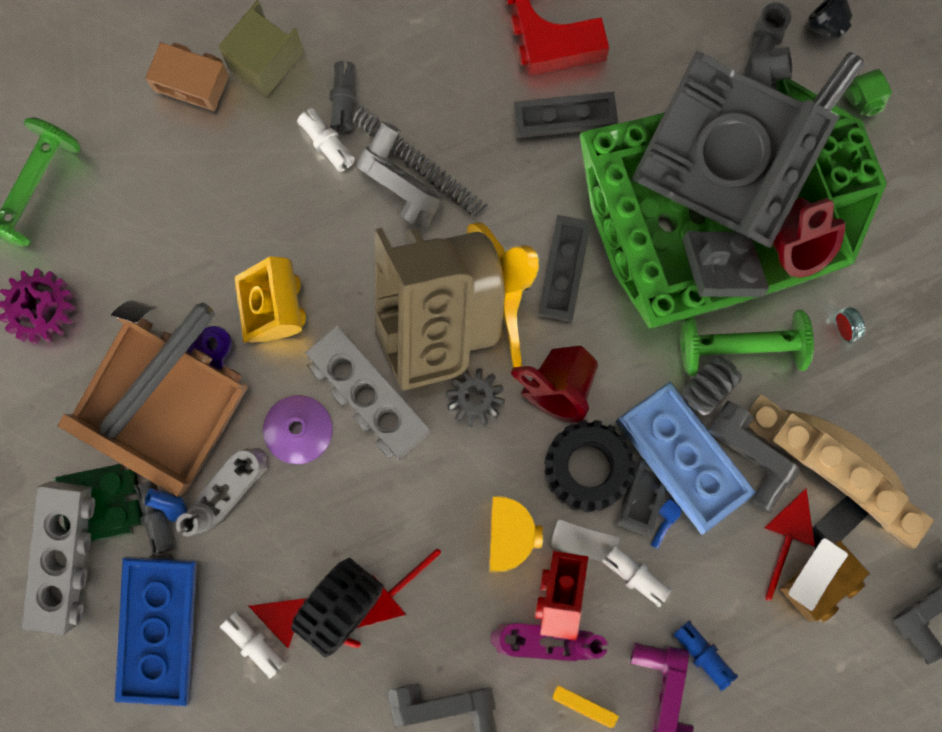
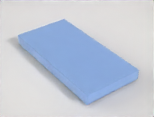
[615,381,756,535]

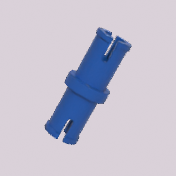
[673,620,738,691]

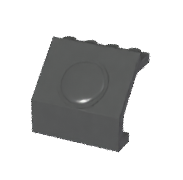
[631,51,839,248]

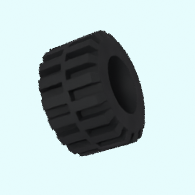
[544,420,636,512]
[291,557,384,657]

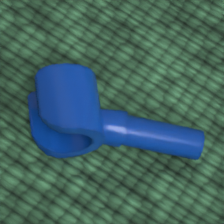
[651,499,681,549]

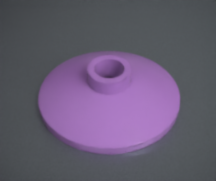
[263,395,333,464]

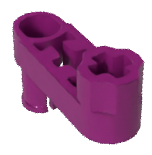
[490,623,608,661]
[630,642,694,732]

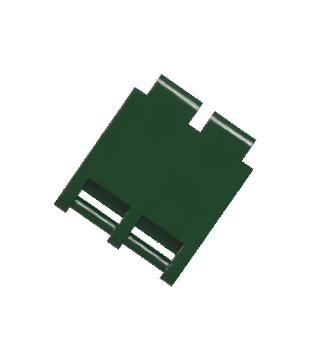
[52,464,143,542]

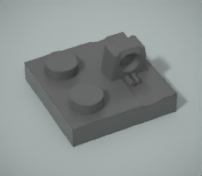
[682,231,769,297]

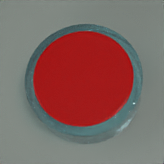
[835,307,865,343]

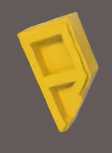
[552,685,619,728]

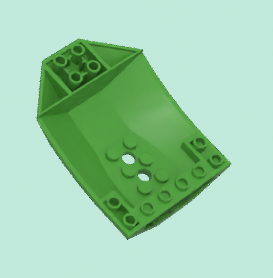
[580,79,887,329]

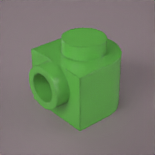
[846,69,893,116]

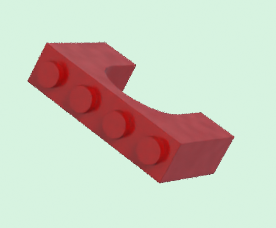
[506,0,609,77]

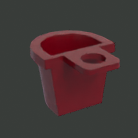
[772,197,846,278]
[511,345,598,423]

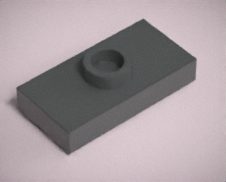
[616,458,666,537]

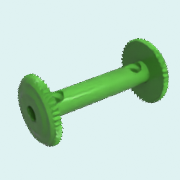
[0,117,81,247]
[680,310,814,376]

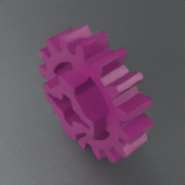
[0,268,76,345]

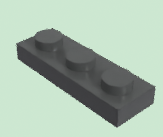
[514,92,618,138]
[538,215,591,322]

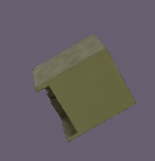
[218,0,304,98]

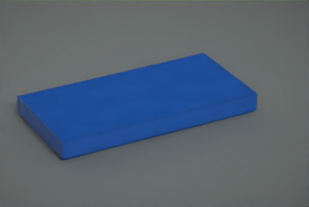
[115,556,197,706]

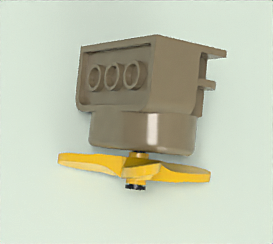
[375,222,539,391]

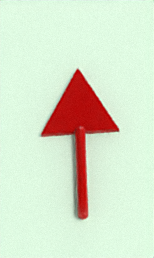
[764,488,815,601]
[356,549,441,629]
[248,598,361,649]

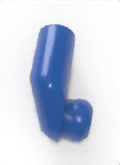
[145,488,188,522]

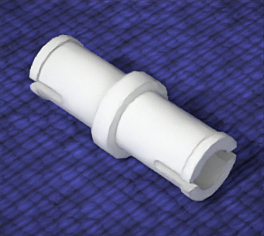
[297,108,355,172]
[601,545,672,607]
[219,611,286,679]

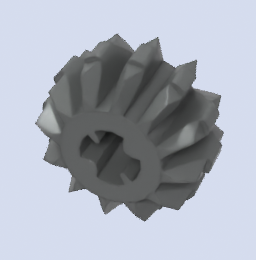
[682,355,742,415]
[446,368,505,428]

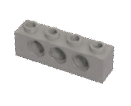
[305,326,430,461]
[22,481,95,635]

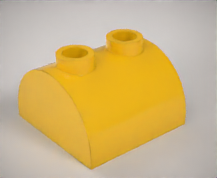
[234,256,306,343]
[489,496,543,573]

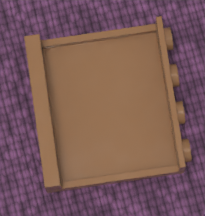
[57,318,248,496]

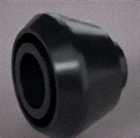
[808,0,853,38]

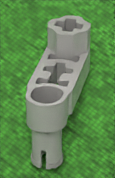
[356,121,443,229]
[176,448,268,537]

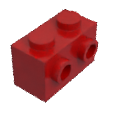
[535,551,589,640]

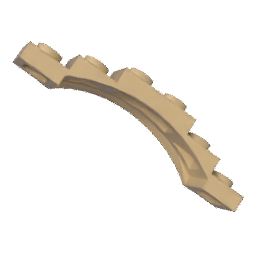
[747,394,935,549]

